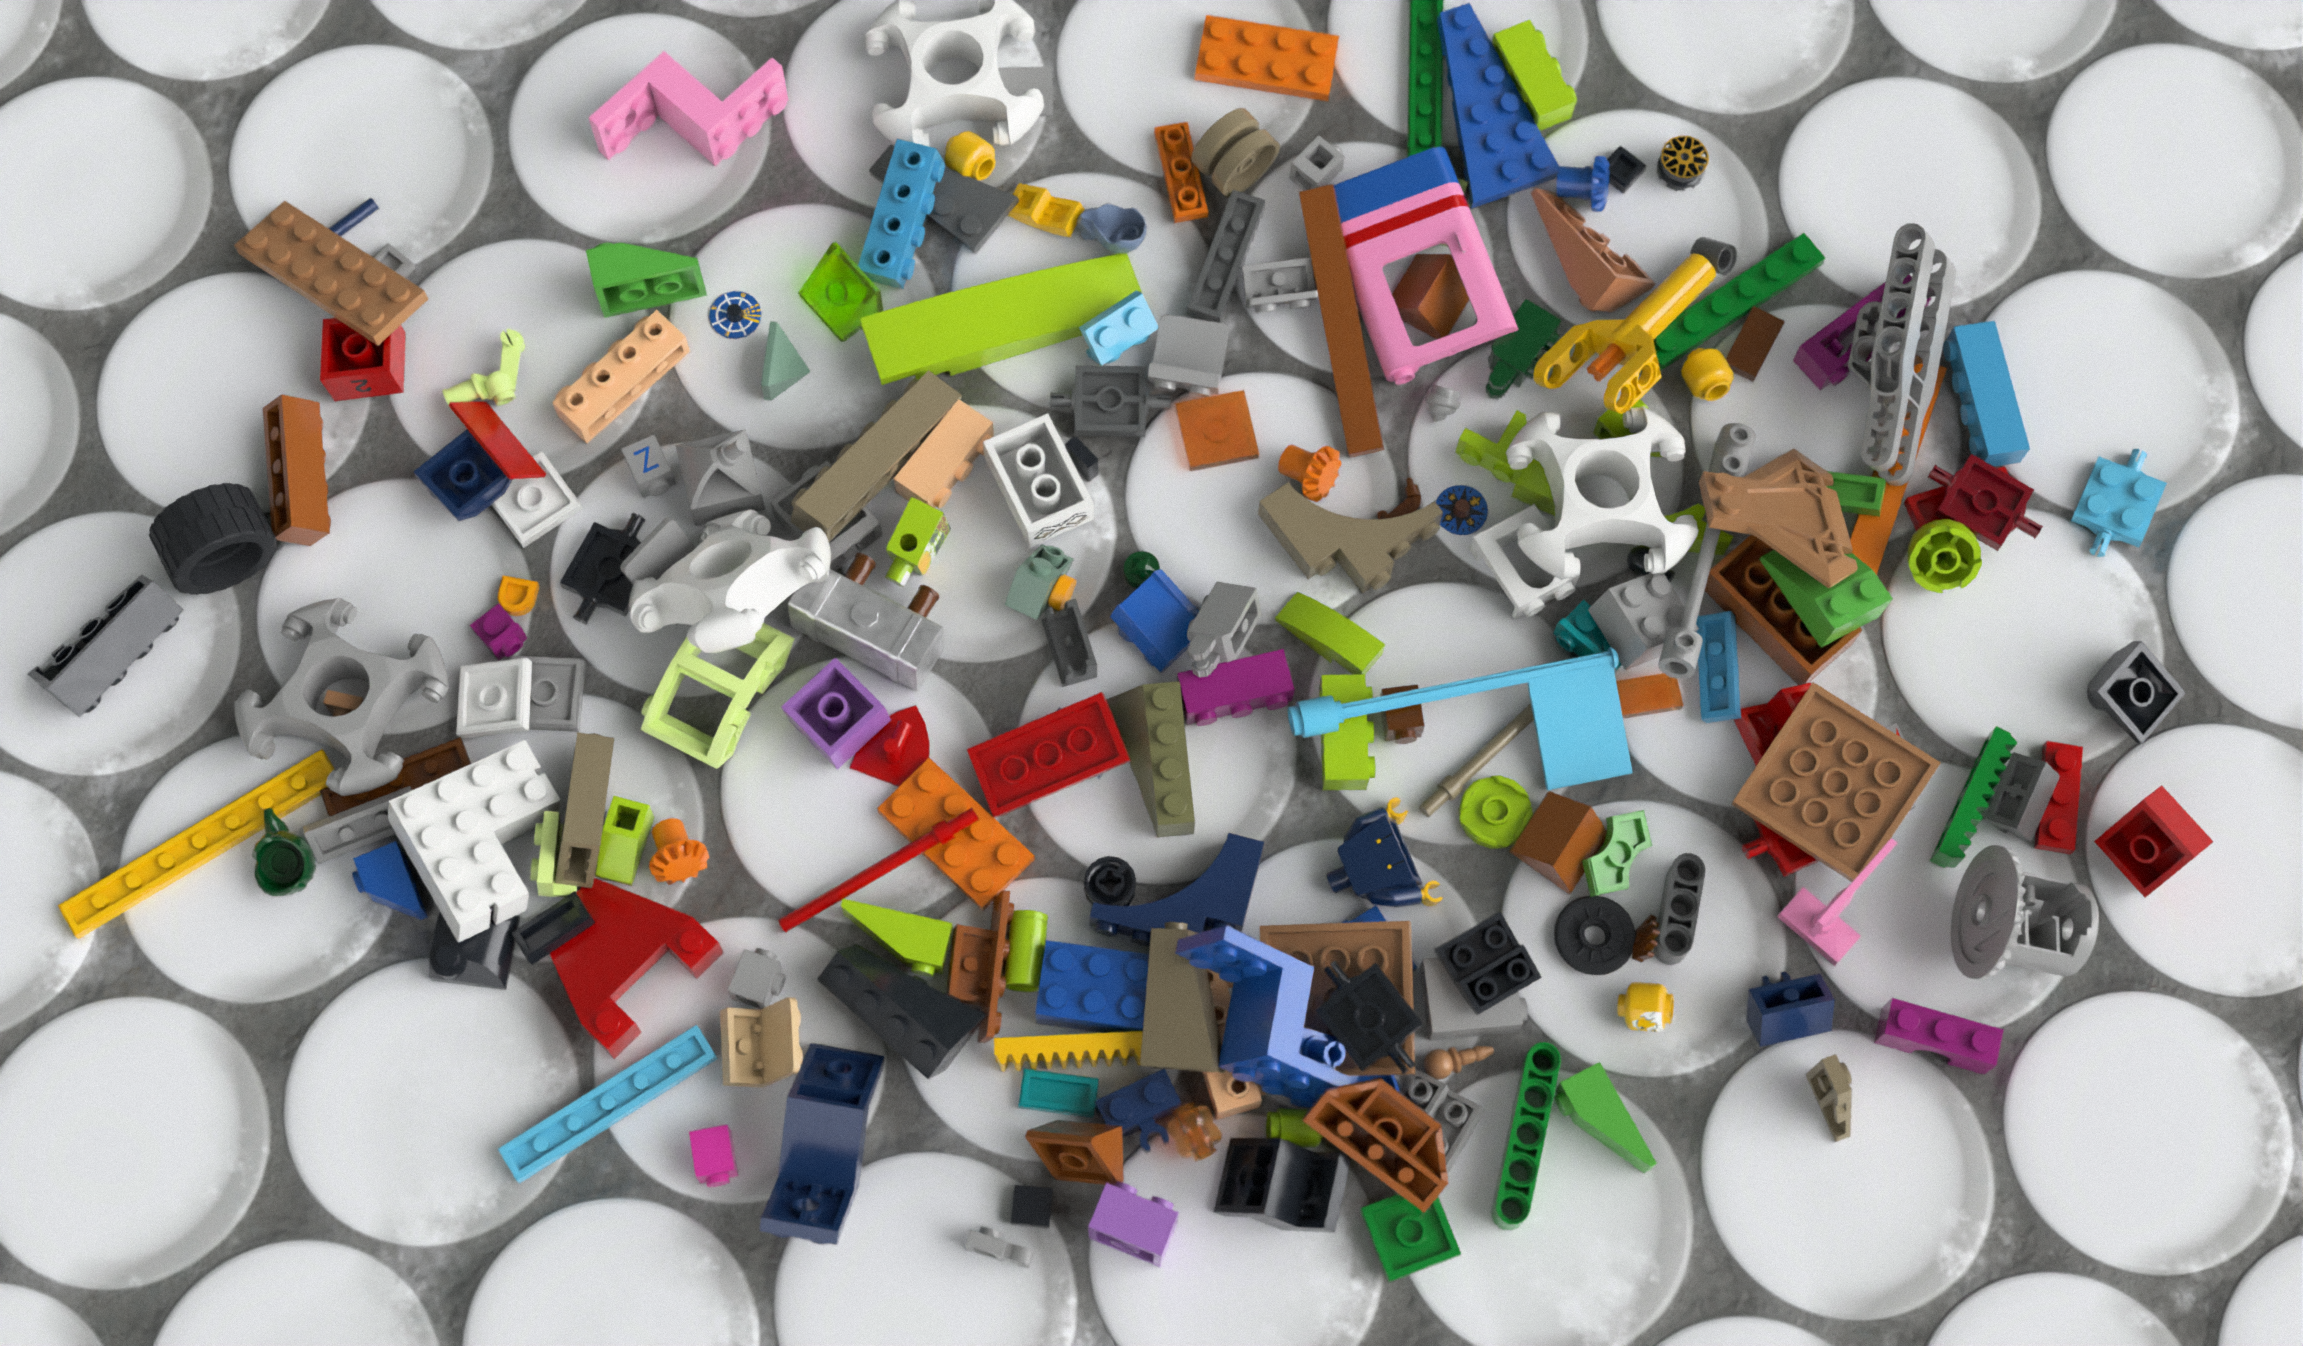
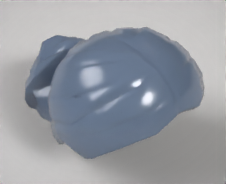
[1077,203,1147,254]

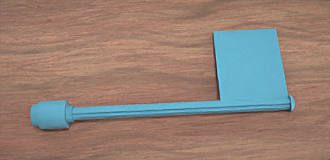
[1287,647,1633,790]

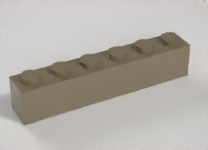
[790,370,962,542]

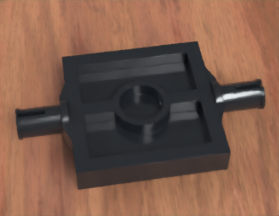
[560,513,646,625]
[1316,961,1424,1074]

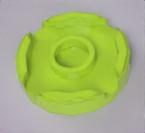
[1458,775,1533,849]

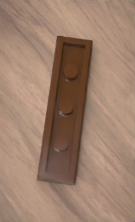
[320,737,471,817]

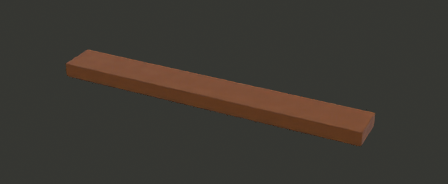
[1299,184,1385,458]

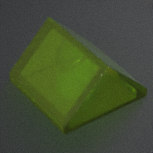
[798,242,884,342]

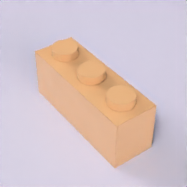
[893,399,994,508]

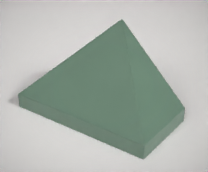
[761,321,811,401]

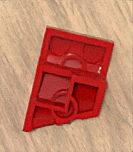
[1733,683,1811,766]

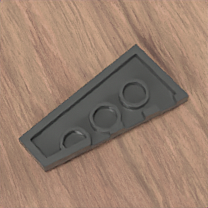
[869,144,1019,254]

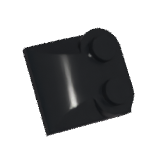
[2087,641,2186,744]
[429,911,520,990]

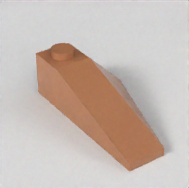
[1531,188,1656,313]

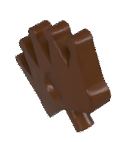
[1632,914,1660,963]

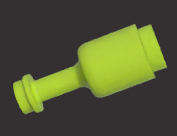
[1266,1108,1323,1148]

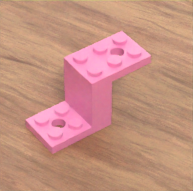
[589,51,788,166]

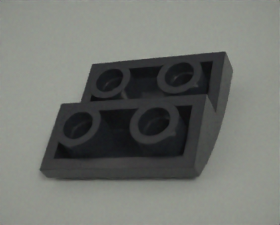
[1434,912,1542,1015]

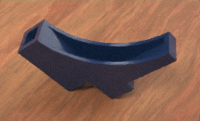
[1089,833,1264,946]

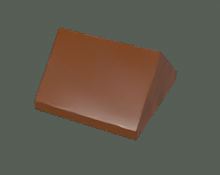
[1392,254,1470,339]
[1509,791,1607,894]
[1025,1120,1124,1186]

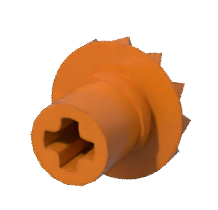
[1278,444,1341,502]
[649,818,710,885]

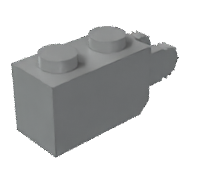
[1187,582,1262,678]

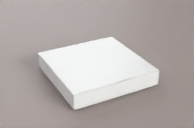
[491,451,583,548]
[456,658,532,739]

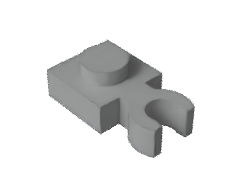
[965,1227,1034,1268]

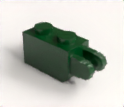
[1485,299,1561,400]

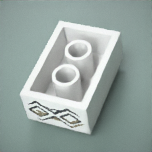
[983,413,1094,548]

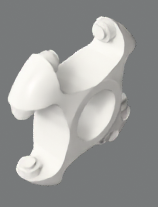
[865,0,1044,147]
[1506,406,1699,580]
[629,509,831,653]

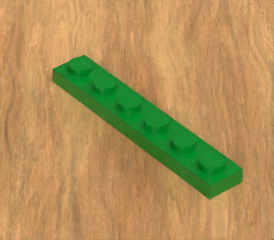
[1654,233,1826,371]

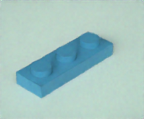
[1696,611,1741,723]

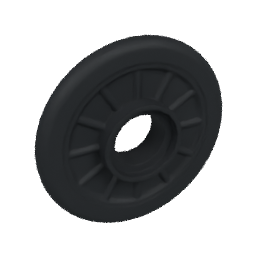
[1554,896,1636,975]

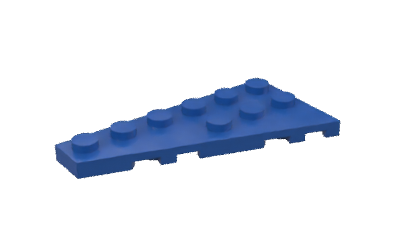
[1437,3,1559,209]

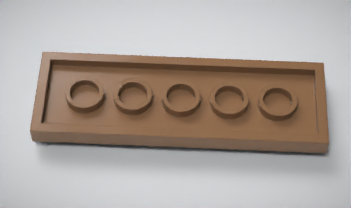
[234,201,428,346]

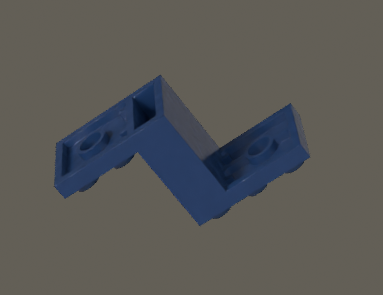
[759,1043,885,1245]

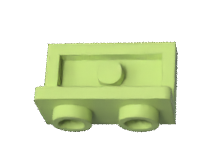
[530,811,577,898]

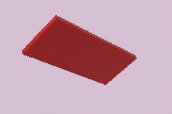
[448,401,546,479]

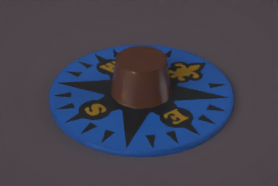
[1436,485,1488,535]

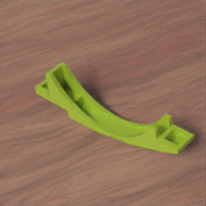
[1455,410,1733,556]

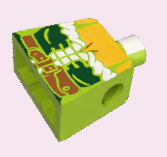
[885,497,951,587]

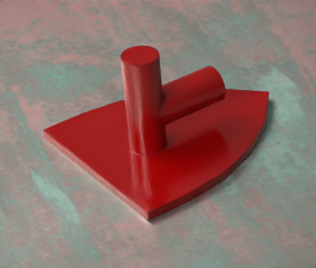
[850,705,930,787]

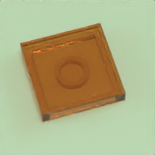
[1175,390,1259,472]

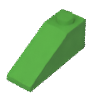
[1554,1062,1657,1173]

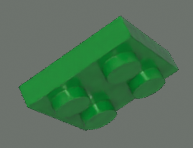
[1360,1194,1461,1283]

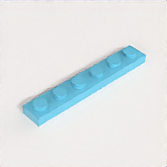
[498,1025,718,1184]

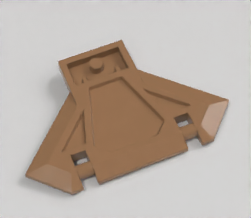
[1699,449,1858,588]

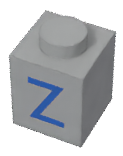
[621,435,676,498]

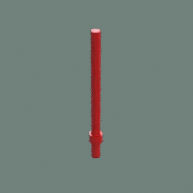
[778,807,979,933]

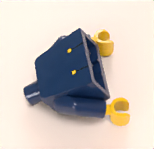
[1326,797,1443,907]

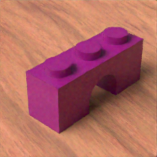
[1874,998,2004,1075]

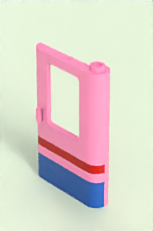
[1333,147,1519,385]

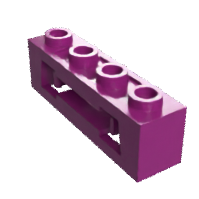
[1793,274,1932,391]

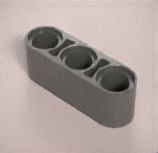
[1654,853,1705,965]

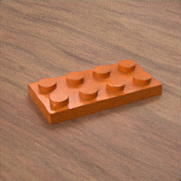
[1195,15,1339,101]
[877,758,1035,911]

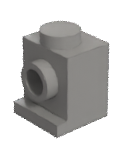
[1289,136,1345,191]

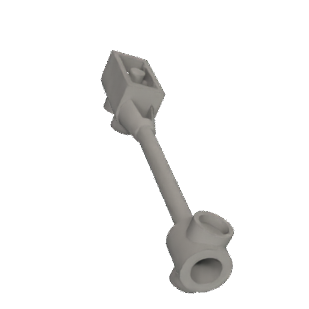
[1658,423,1756,679]

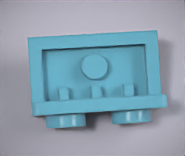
[1079,290,1158,365]

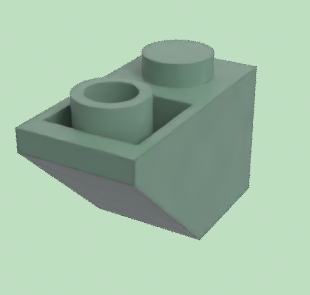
[1004,544,1074,620]

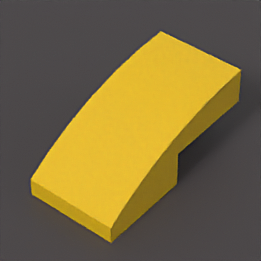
[1008,183,1085,238]

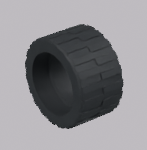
[149,483,277,595]

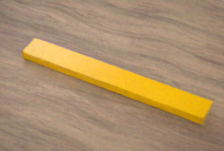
[57,749,336,939]

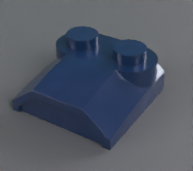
[413,429,513,521]

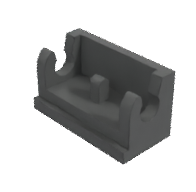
[1042,598,1097,687]
[1984,752,2060,842]

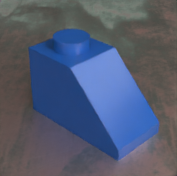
[352,841,428,920]

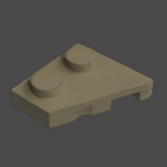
[1806,1054,1852,1142]

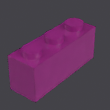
[1177,649,1294,726]

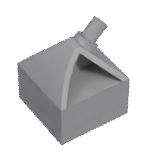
[676,429,766,526]

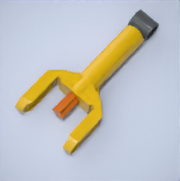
[1533,237,1737,414]

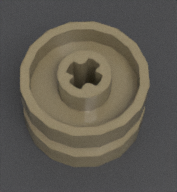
[1191,108,1280,197]

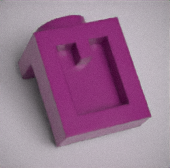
[470,603,527,661]

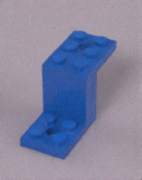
[1175,925,1357,1108]

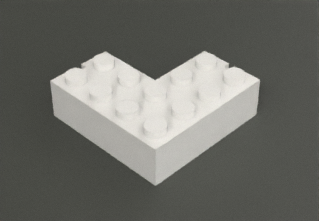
[388,740,561,943]

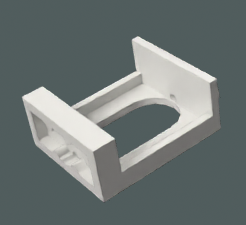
[1469,504,1580,620]

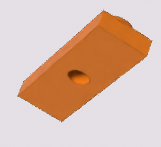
[1154,122,1208,223]

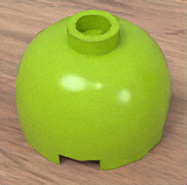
[1908,519,1982,593]

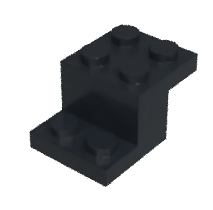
[1213,1138,1351,1233]

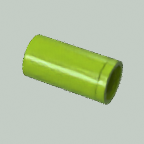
[1005,910,1048,992]

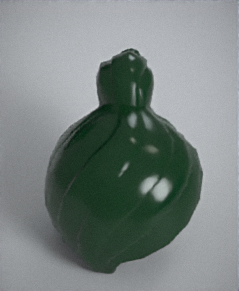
[252,808,316,896]

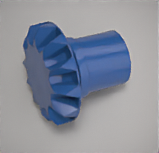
[1556,156,1610,212]

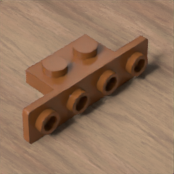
[946,890,1014,1044]

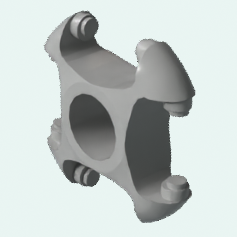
[234,598,449,796]

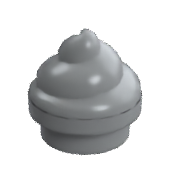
[1425,384,1461,422]

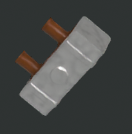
[788,553,944,691]

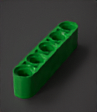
[1491,1042,1561,1230]

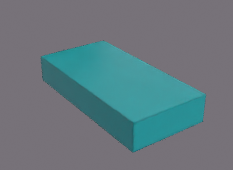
[1018,1069,1099,1118]

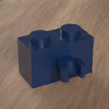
[1746,971,1835,1047]
[1095,1068,1181,1154]

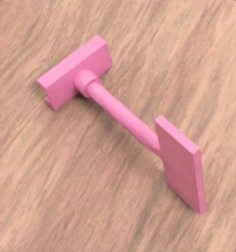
[1777,838,1897,966]

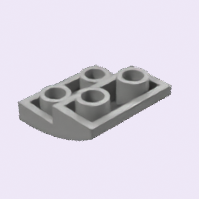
[1400,1069,1485,1175]

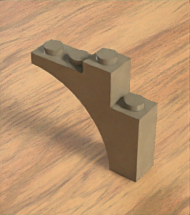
[1258,482,1443,594]

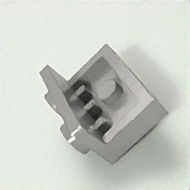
[1241,257,1318,313]

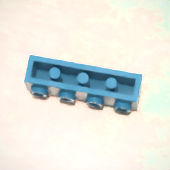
[857,139,945,289]
[1943,321,2030,467]

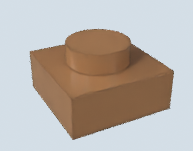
[323,690,364,717]

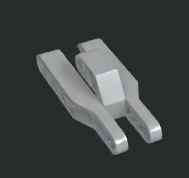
[1848,223,1956,486]

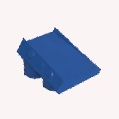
[1110,569,1199,673]

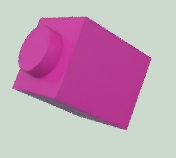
[689,1124,738,1187]

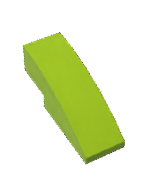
[1275,592,1385,674]

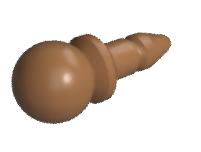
[1424,1046,1494,1079]

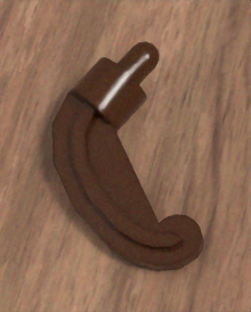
[1377,477,1421,519]

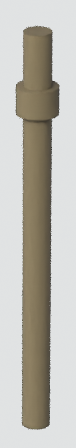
[1419,703,1534,817]

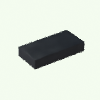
[511,891,595,965]

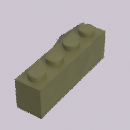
[1106,681,1195,838]

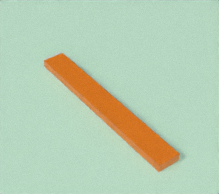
[1850,363,1947,575]

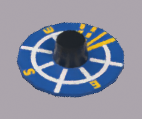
[709,291,762,339]

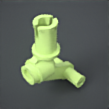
[442,329,525,409]

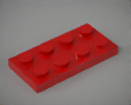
[967,692,1131,818]

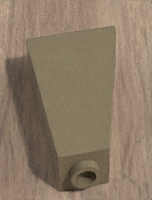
[555,732,614,888]
[1140,922,1225,1073]

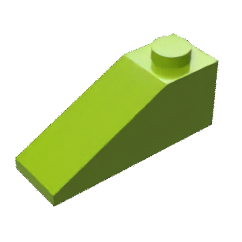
[841,899,953,977]

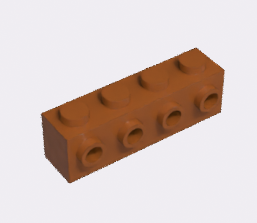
[263,394,331,546]

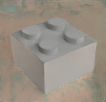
[1588,573,1699,670]

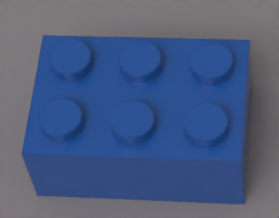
[1035,940,1149,1033]

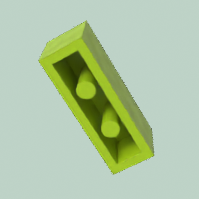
[1492,19,1577,131]
[1319,674,1375,791]

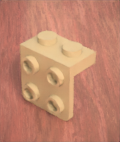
[720,997,803,1088]

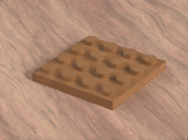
[1732,682,1941,882]
[1260,921,1415,1076]

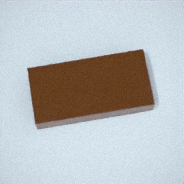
[1726,306,1785,382]

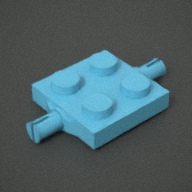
[2071,449,2167,557]

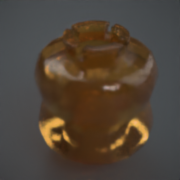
[1167,1102,1222,1162]

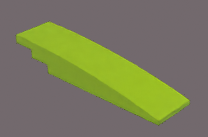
[859,253,1142,385]

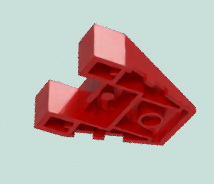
[550,877,724,1059]

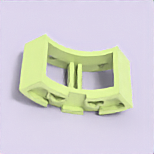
[641,623,795,769]

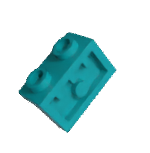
[1553,600,1622,672]

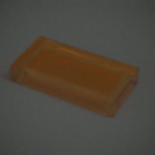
[1616,673,1683,719]

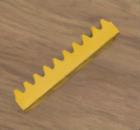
[994,1031,1143,1072]

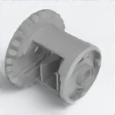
[1951,845,2099,980]

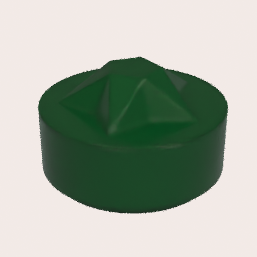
[1124,551,1160,588]

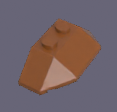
[1302,1078,1449,1213]

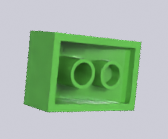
[586,242,707,318]
[1759,550,1893,647]

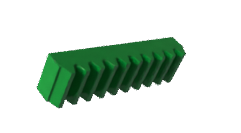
[1929,726,2017,868]

